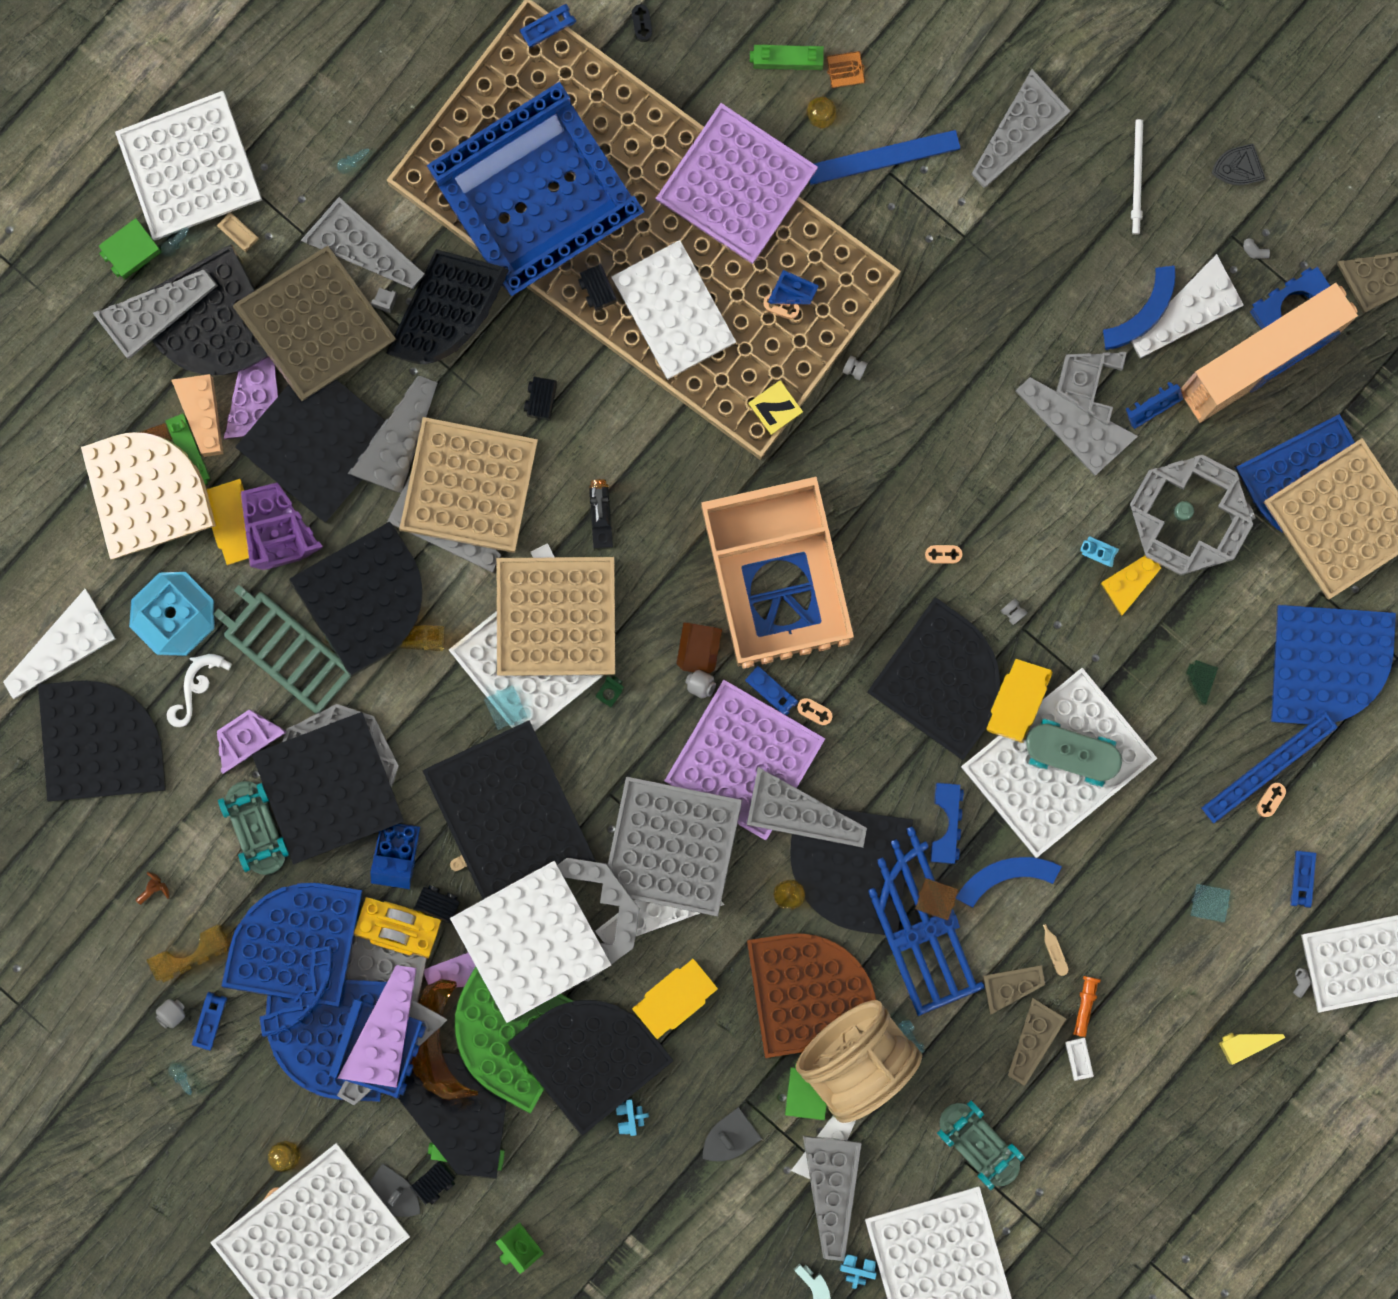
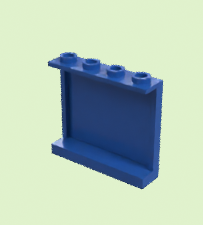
[329,999,426,1098]

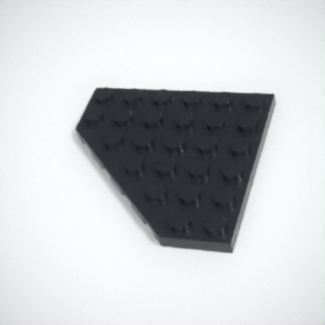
[398,1050,507,1179]

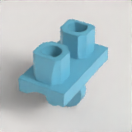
[1081,536,1119,567]
[616,1099,649,1136]
[840,1254,876,1289]

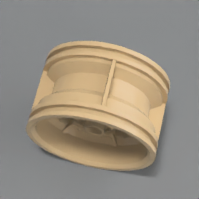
[796,1000,922,1123]

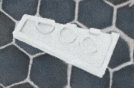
[791,1115,856,1179]

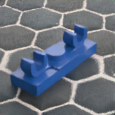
[1126,382,1183,429]

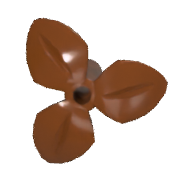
[136,872,170,905]

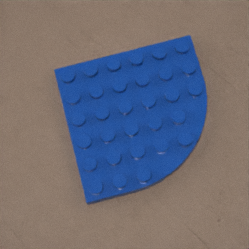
[1235,414,1355,533]
[1271,605,1396,725]
[222,883,363,1007]
[266,980,387,1102]

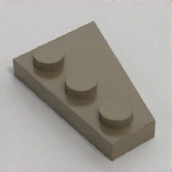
[983,965,1045,1015]

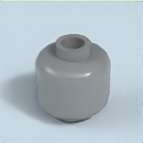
[686,670,716,699]
[155,999,185,1028]

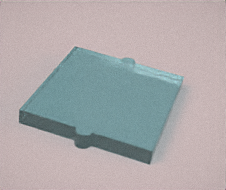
[484,685,527,730]
[1190,884,1230,923]

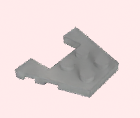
[1056,352,1127,425]

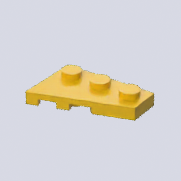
[1101,556,1161,616]

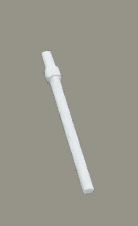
[1131,119,1143,235]

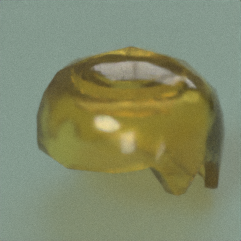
[807,97,837,129]
[773,880,805,909]
[268,1141,300,1172]

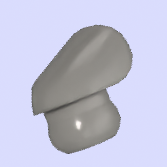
[1243,238,1270,259]
[1293,968,1311,998]

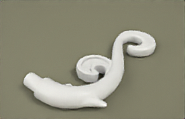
[167,654,232,728]

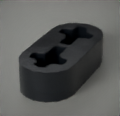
[632,4,652,42]

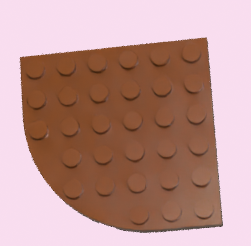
[747,933,876,1058]

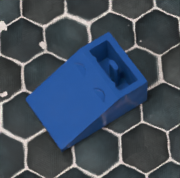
[371,824,420,889]

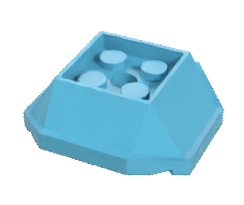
[129,572,215,656]

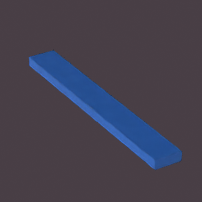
[809,130,960,185]
[1201,712,1338,824]

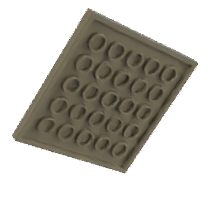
[233,245,396,401]

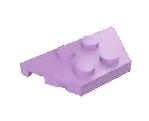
[217,710,286,774]

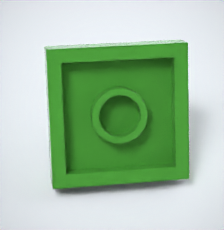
[495,1222,544,1274]

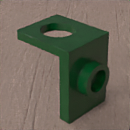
[595,676,624,707]

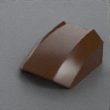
[676,623,722,674]

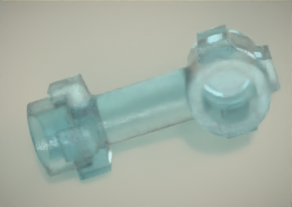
[898,1019,925,1053]

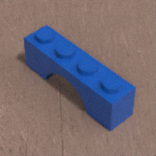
[1250,267,1330,330]
[930,783,964,864]

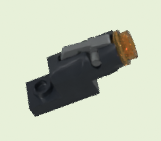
[589,479,613,549]

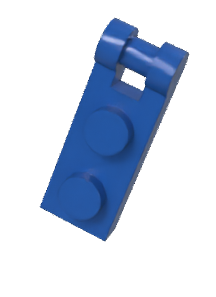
[520,4,576,48]
[745,666,799,716]
[1290,851,1316,908]
[192,992,227,1051]

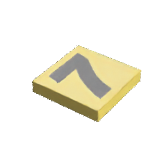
[748,381,803,435]

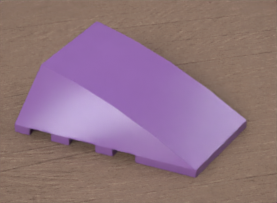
[241,483,323,570]

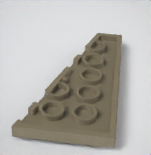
[1337,252,1398,314]

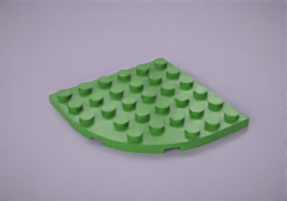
[454,966,573,1114]

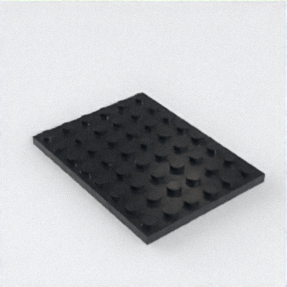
[422,720,596,900]

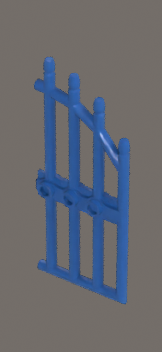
[869,827,985,1016]

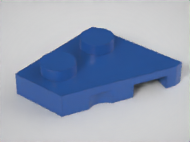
[768,270,819,304]

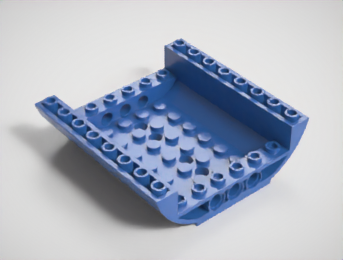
[427,81,644,296]

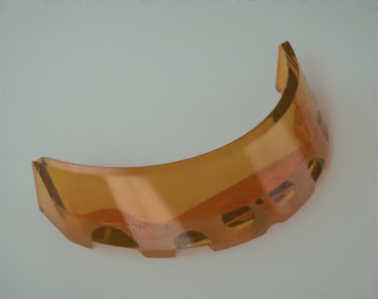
[411,979,478,1100]

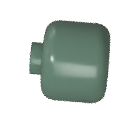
[1174,501,1194,521]

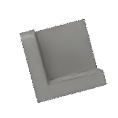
[371,288,398,313]

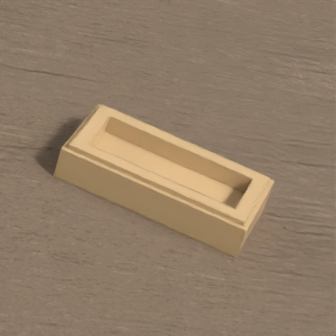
[217,212,259,253]

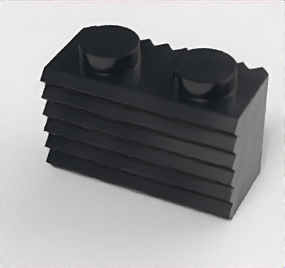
[578,264,617,311]
[524,377,557,421]
[414,885,461,924]
[410,1161,457,1205]

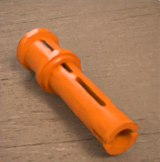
[1073,976,1101,1037]

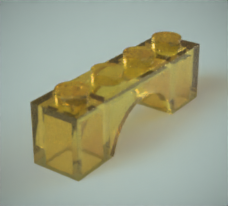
[146,924,230,983]

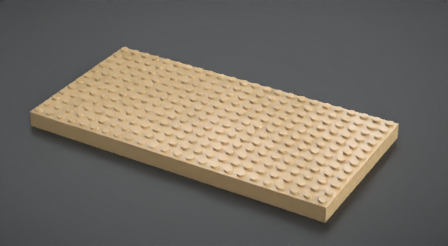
[387,0,901,460]

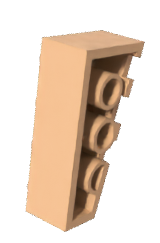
[172,374,223,457]

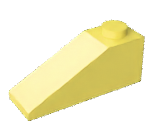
[1219,1033,1285,1065]

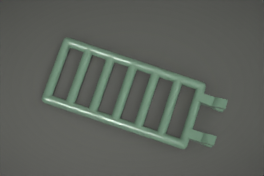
[213,585,351,714]

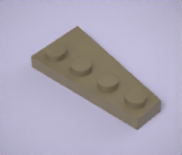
[1008,998,1067,1086]

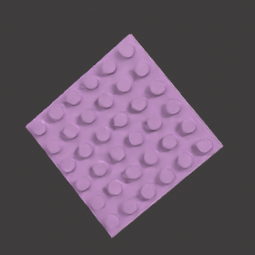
[656,103,818,264]
[664,680,825,840]

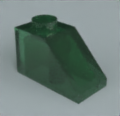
[1186,660,1218,706]

